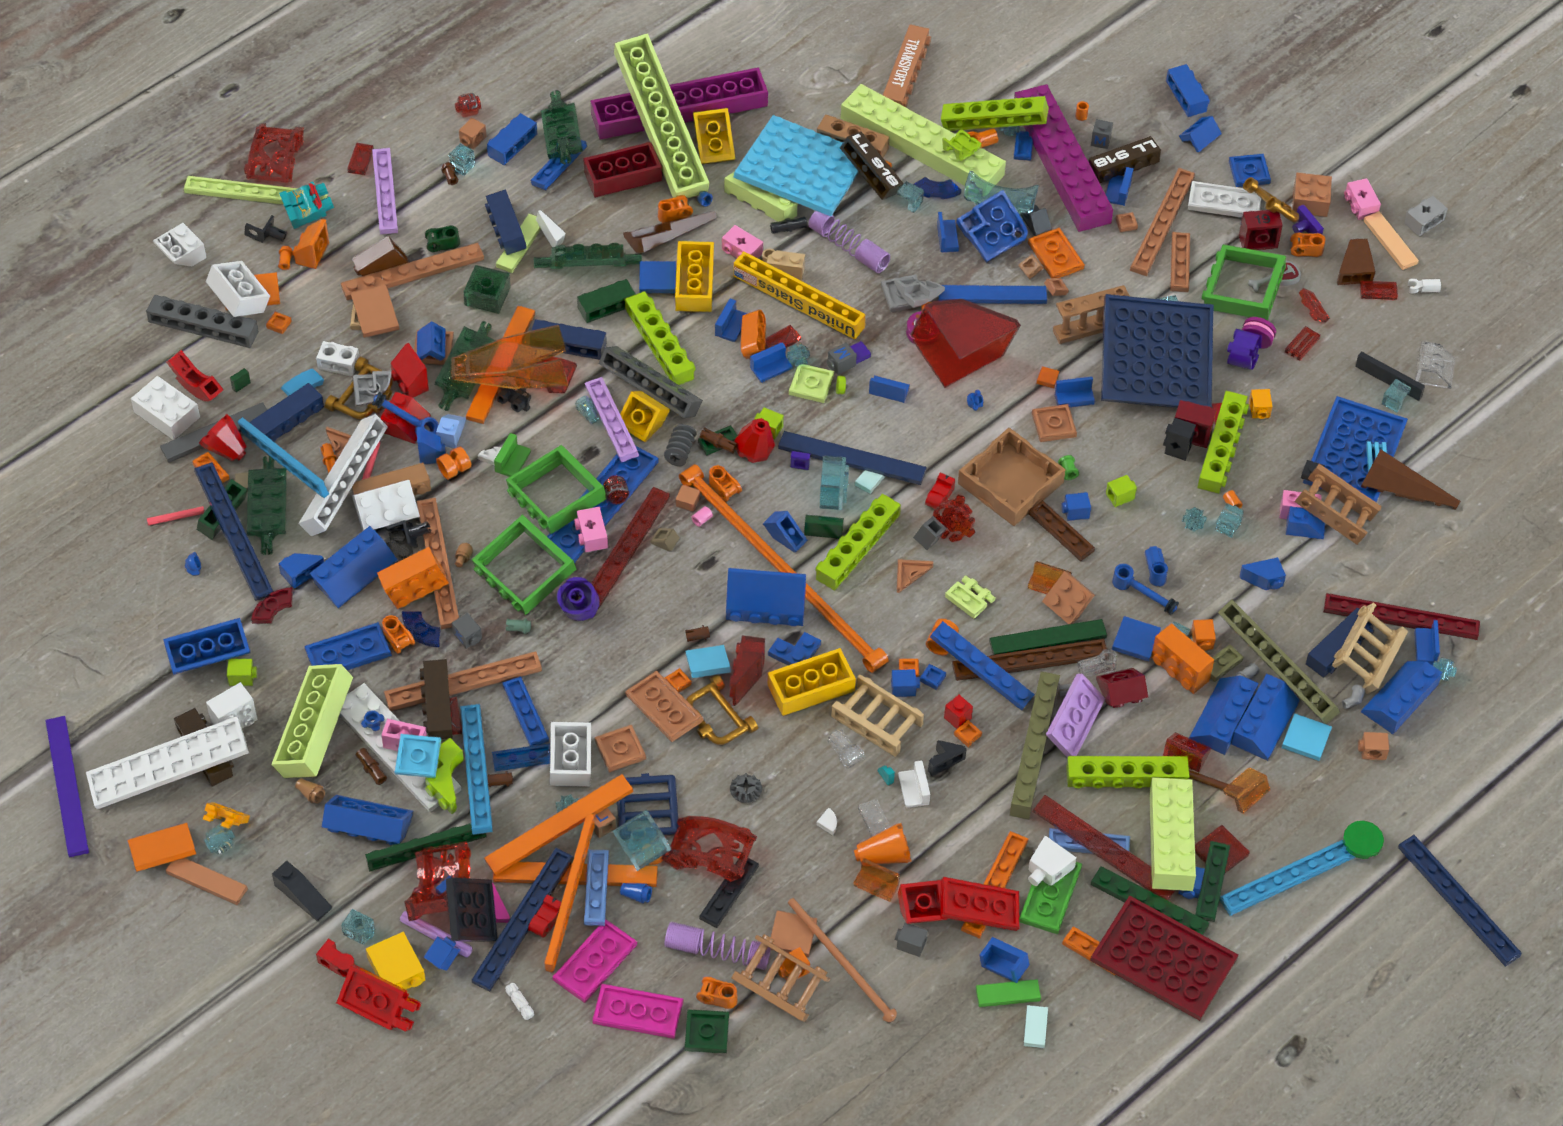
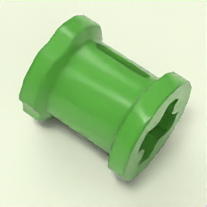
[1058,455,1079,480]

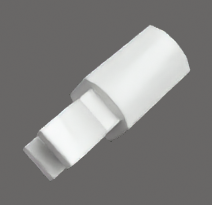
[1408,279,1441,294]

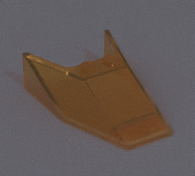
[451,325,568,389]

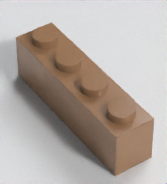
[351,463,431,496]

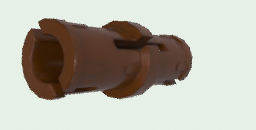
[700,427,738,454]
[355,748,387,785]

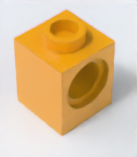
[1249,389,1273,419]

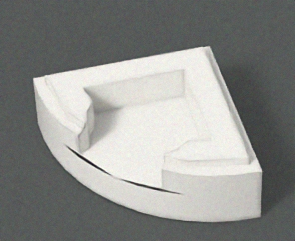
[478,447,501,465]
[817,808,837,835]

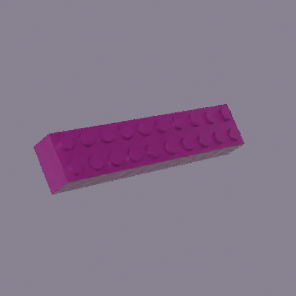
[590,67,768,140]
[1014,84,1113,232]

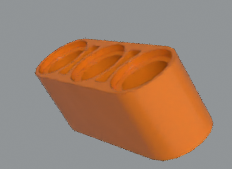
[741,310,766,359]

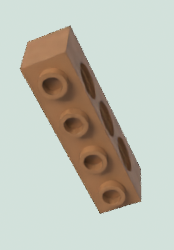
[817,114,889,157]

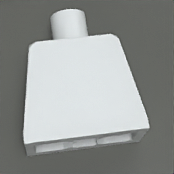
[1028,836,1076,886]

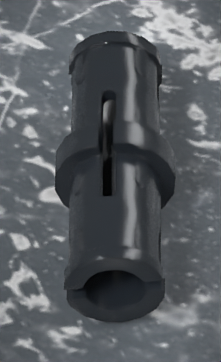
[770,216,807,234]

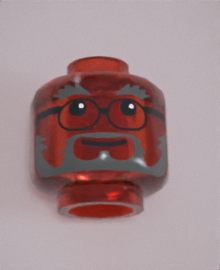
[455,93,481,117]
[603,475,629,504]

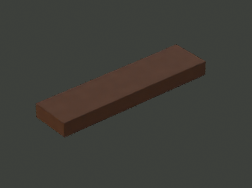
[1028,500,1095,562]

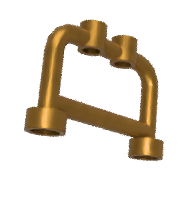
[1243,177,1299,222]
[324,356,393,419]
[686,674,758,745]

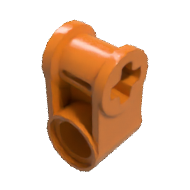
[658,195,693,223]
[1290,233,1325,257]
[709,465,742,502]
[382,615,415,654]
[696,977,738,1009]

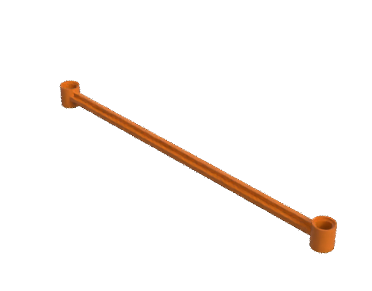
[679,464,889,673]

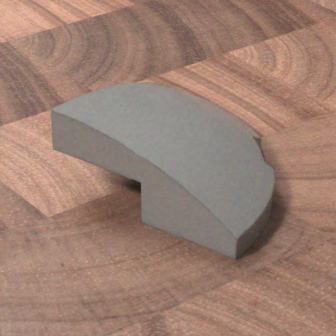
[894,278,945,308]
[353,371,391,406]

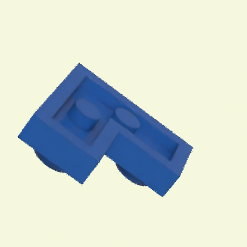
[768,632,821,665]

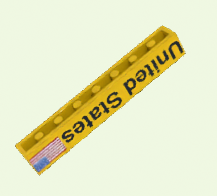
[734,251,865,340]

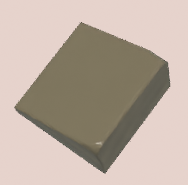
[650,528,679,551]

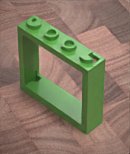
[1202,244,1286,320]
[506,445,607,534]
[472,514,577,615]

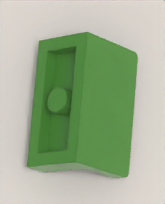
[494,433,531,477]

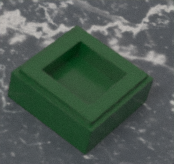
[230,368,251,393]

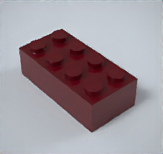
[583,142,662,198]

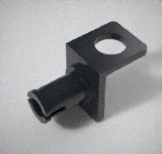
[244,215,287,243]
[386,520,431,548]

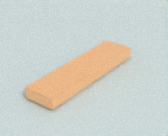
[1364,211,1418,270]

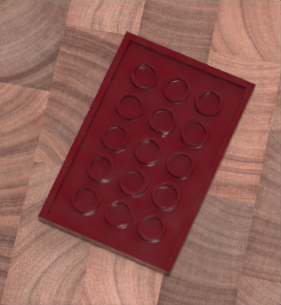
[1090,895,1239,1021]

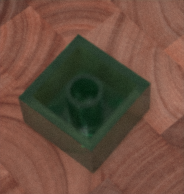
[463,265,511,314]

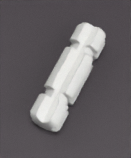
[505,983,534,1020]

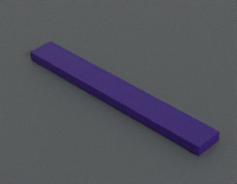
[45,716,89,857]

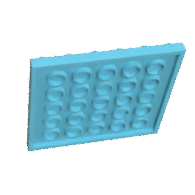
[733,115,859,216]

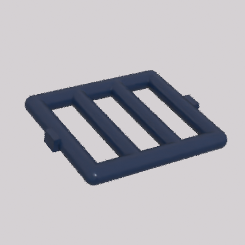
[617,773,679,839]

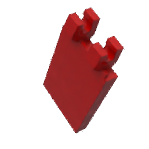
[336,964,422,1032]

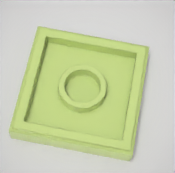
[789,363,834,403]

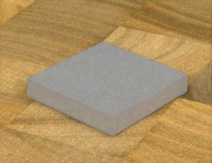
[881,274,921,312]

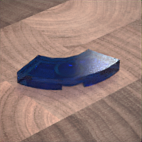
[912,177,961,199]
[402,611,440,647]

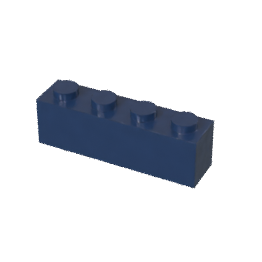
[484,189,527,255]
[530,319,607,360]
[249,383,324,442]
[1306,608,1375,678]

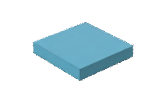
[686,645,731,678]
[1282,713,1332,761]
[395,734,441,778]

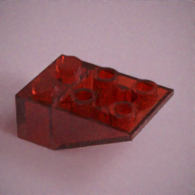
[729,635,765,706]

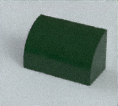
[804,514,844,539]

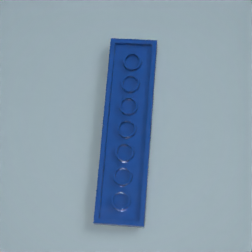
[542,446,659,563]

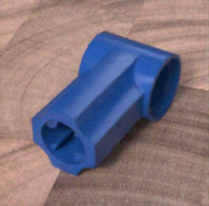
[1145,546,1168,586]

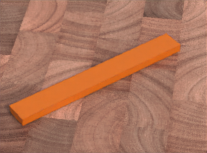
[466,306,535,424]
[484,774,634,876]
[544,814,595,972]
[493,862,657,887]

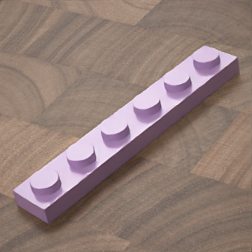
[372,148,398,234]
[585,377,639,462]

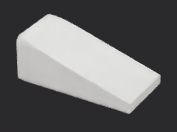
[536,210,565,249]

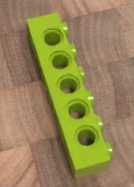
[941,96,1049,131]
[625,291,696,385]
[1197,391,1249,494]
[815,493,901,591]
[1066,756,1189,788]

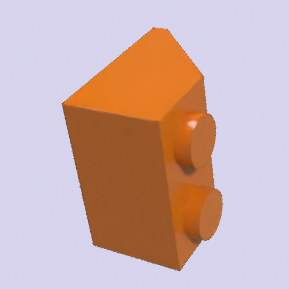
[293,219,329,269]

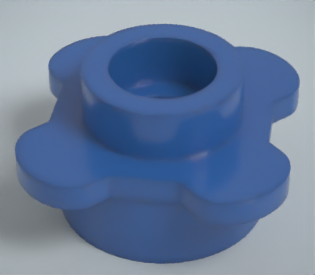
[967,390,983,411]
[361,711,384,731]

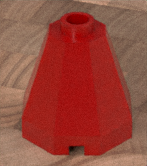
[199,414,247,461]
[734,418,775,463]

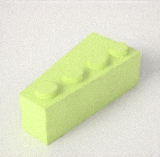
[724,172,798,222]

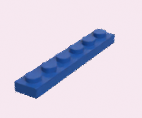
[930,621,1035,711]

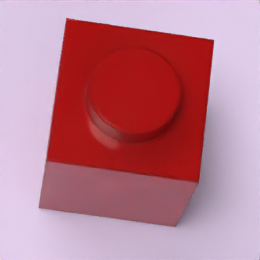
[944,694,973,729]

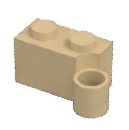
[762,248,805,281]

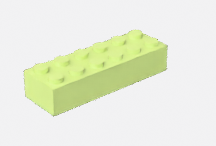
[272,664,353,778]
[1150,778,1196,891]

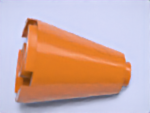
[854,823,912,865]

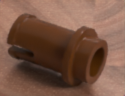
[441,162,459,185]
[685,625,710,642]
[488,771,513,787]

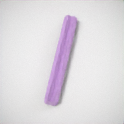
[400,911,472,957]

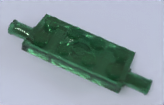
[541,90,583,164]
[534,243,642,269]
[434,321,498,411]
[247,456,287,555]

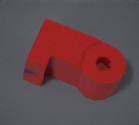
[925,472,955,511]
[528,895,562,938]
[316,938,355,977]

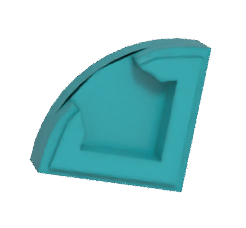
[877,765,895,786]

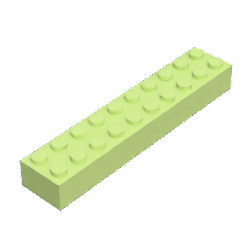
[614,34,709,201]
[841,84,1006,197]

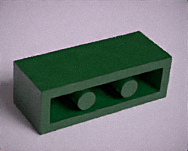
[577,279,636,323]
[196,479,247,540]

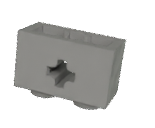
[1404,196,1448,237]

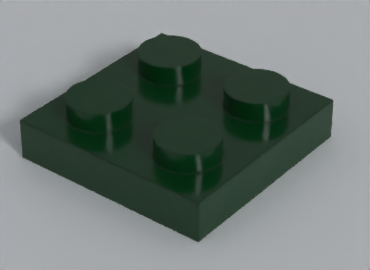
[685,1009,729,1053]

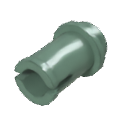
[506,619,531,634]

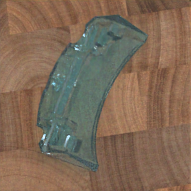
[964,171,1039,215]

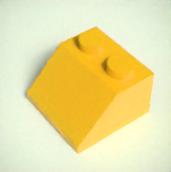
[620,391,670,442]

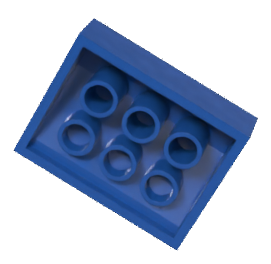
[726,568,806,626]

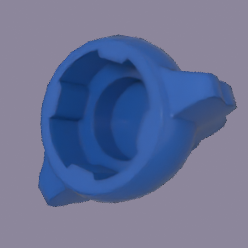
[185,552,201,576]

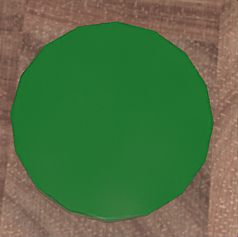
[1343,821,1384,859]

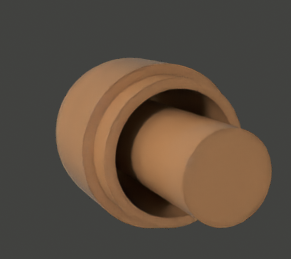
[455,543,473,567]

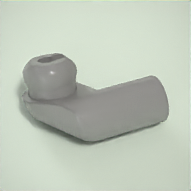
[1342,685,1365,709]

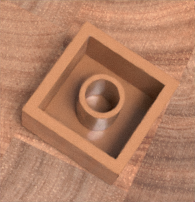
[1292,172,1332,217]

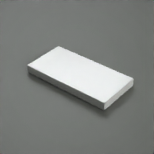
[1187,181,1261,218]

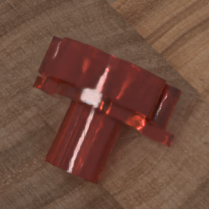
[933,495,975,542]

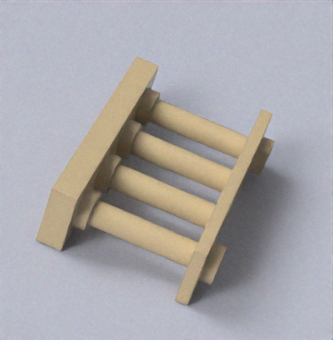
[1332,603,1408,694]
[831,674,924,757]

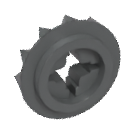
[730,773,762,803]

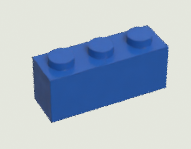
[1166,64,1209,117]
[487,113,538,165]

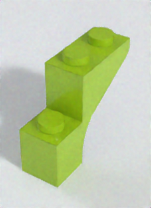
[425,738,464,814]

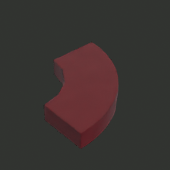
[251,587,293,624]

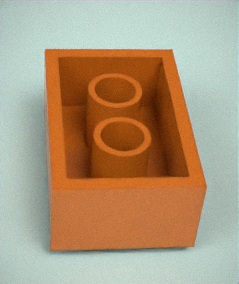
[377,547,449,609]
[1151,623,1214,694]

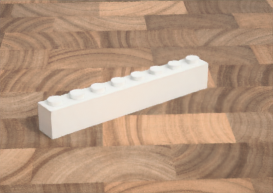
[298,414,388,536]

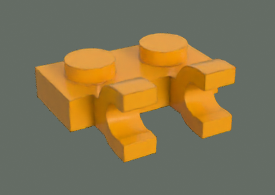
[203,802,250,828]

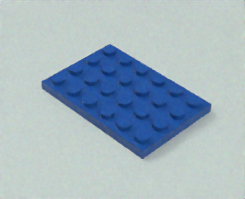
[1303,396,1408,503]

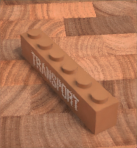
[883,24,931,107]

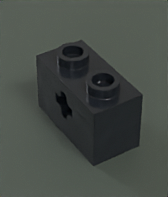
[1163,418,1196,461]

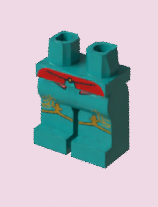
[279,182,334,229]

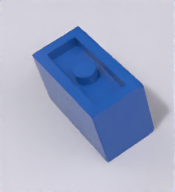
[979,937,1030,983]

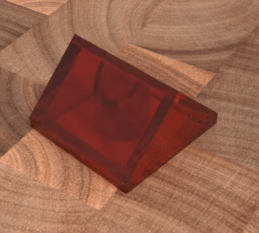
[1163,732,1212,773]

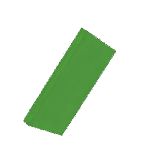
[1019,862,1082,934]

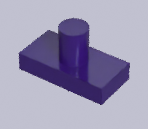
[1292,204,1324,234]

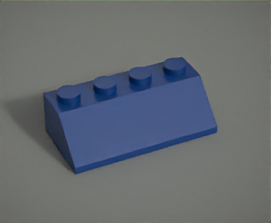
[310,526,398,608]
[163,618,250,675]
[1361,661,1443,734]
[1231,674,1300,761]
[1189,675,1259,755]
[322,795,413,845]

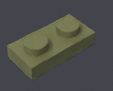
[1211,645,1243,682]

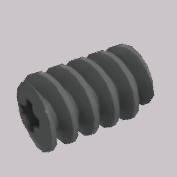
[664,424,697,466]

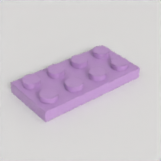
[1046,674,1105,758]

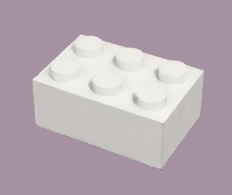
[206,261,270,317]
[131,376,200,440]
[352,480,420,531]
[550,722,591,786]

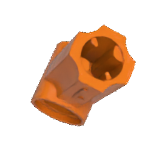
[968,128,999,148]

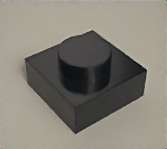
[1301,460,1325,482]

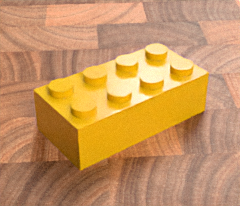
[675,241,714,312]
[767,648,856,716]

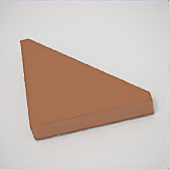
[326,427,351,459]
[897,559,933,593]

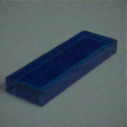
[492,743,550,772]

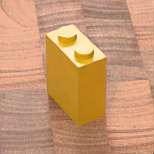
[366,931,426,990]

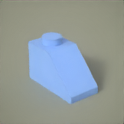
[436,414,466,449]

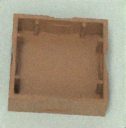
[958,427,1066,526]

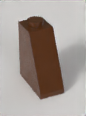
[352,236,409,276]
[1337,238,1376,285]

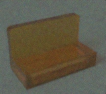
[1028,561,1072,594]
[1223,767,1270,814]
[854,858,900,902]

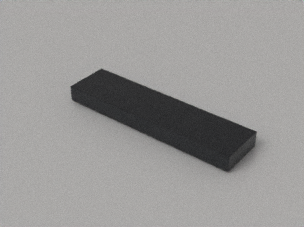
[1355,351,1425,401]
[699,854,759,928]

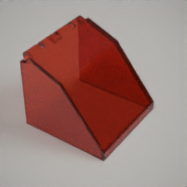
[911,299,1021,388]

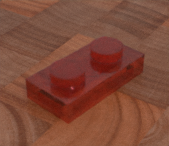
[1299,288,1330,323]

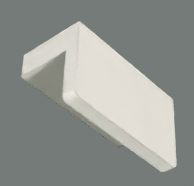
[898,760,930,808]

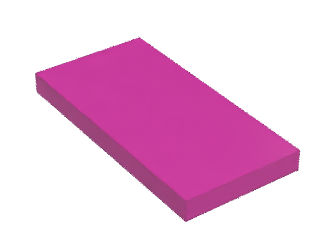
[552,919,637,1003]
[592,984,683,1039]

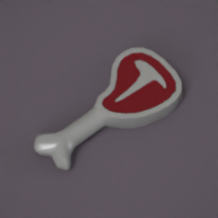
[1248,261,1301,292]

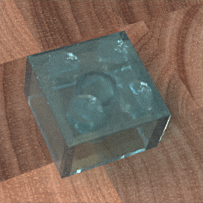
[820,456,849,510]
[612,809,672,871]

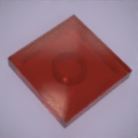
[1195,825,1250,873]

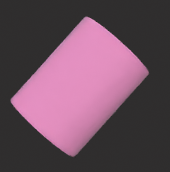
[691,506,713,527]

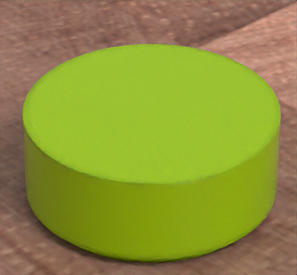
[836,376,846,394]

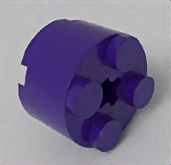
[1227,328,1262,370]
[557,577,600,621]

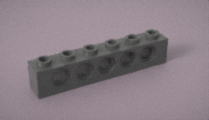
[146,295,259,348]
[598,346,703,418]

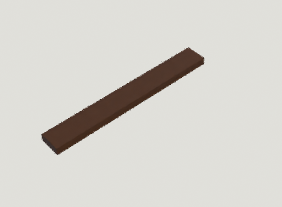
[952,639,1109,681]

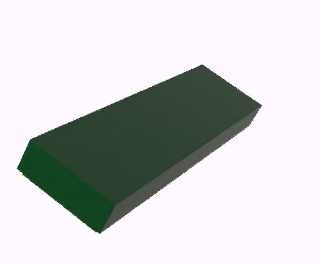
[1195,841,1231,922]

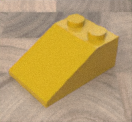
[693,108,735,164]

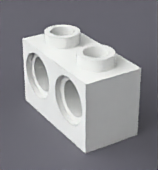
[316,341,359,377]

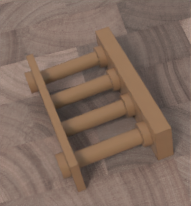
[1053,285,1130,344]
[1294,464,1382,545]
[731,934,831,1022]

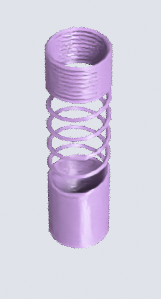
[809,211,890,273]
[664,921,771,970]

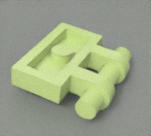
[945,576,996,619]

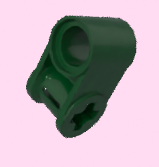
[425,225,460,252]

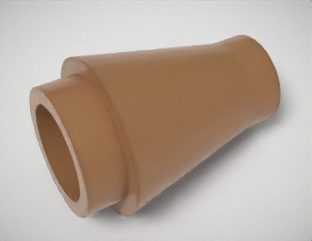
[295,778,325,804]

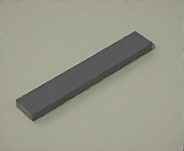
[160,402,267,463]

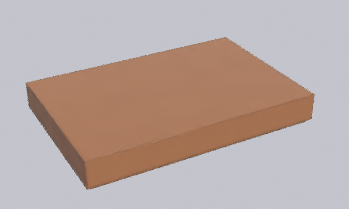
[351,285,399,338]

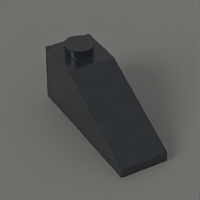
[272,860,332,922]

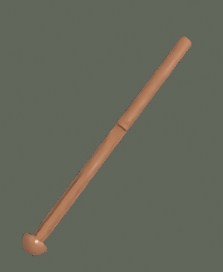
[788,898,897,1022]

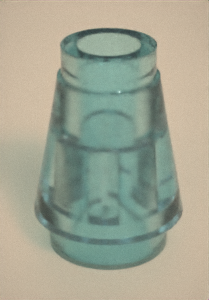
[575,396,599,424]

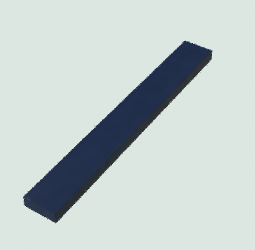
[778,431,927,485]
[194,462,274,601]
[1398,835,1522,967]
[472,848,574,992]

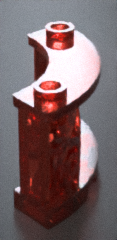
[244,123,304,183]
[661,816,757,882]
[404,841,471,921]

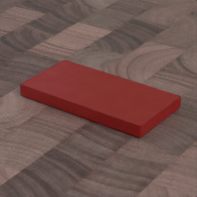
[941,877,1019,931]

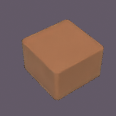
[676,485,700,512]

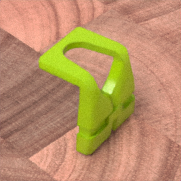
[942,129,981,162]

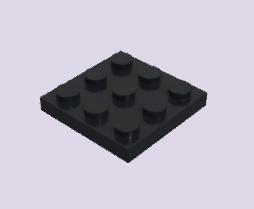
[446,878,498,942]

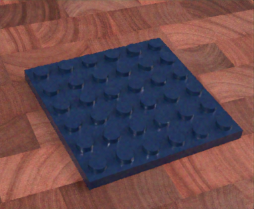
[1101,294,1214,408]

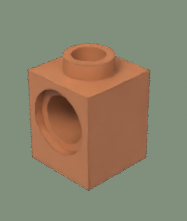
[459,118,487,149]
[1358,732,1389,760]

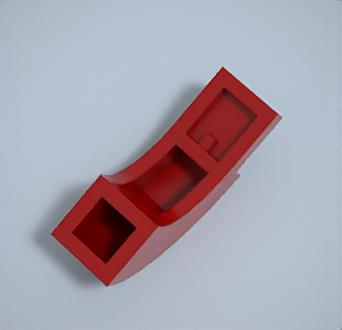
[166,350,224,401]

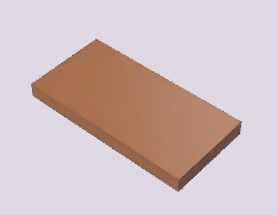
[625,671,704,742]

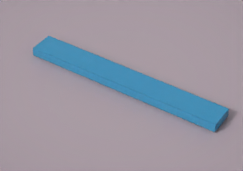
[238,417,329,498]
[460,704,493,834]
[1219,840,1355,916]

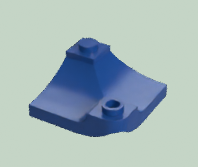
[956,190,1028,263]

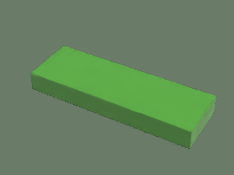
[976,979,1041,1007]

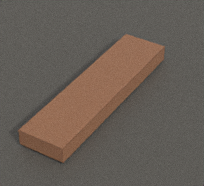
[1170,232,1190,292]
[166,858,248,905]

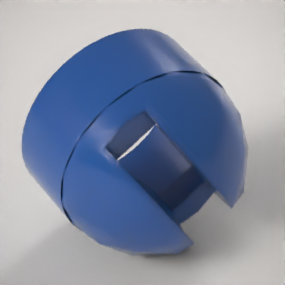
[697,191,713,207]

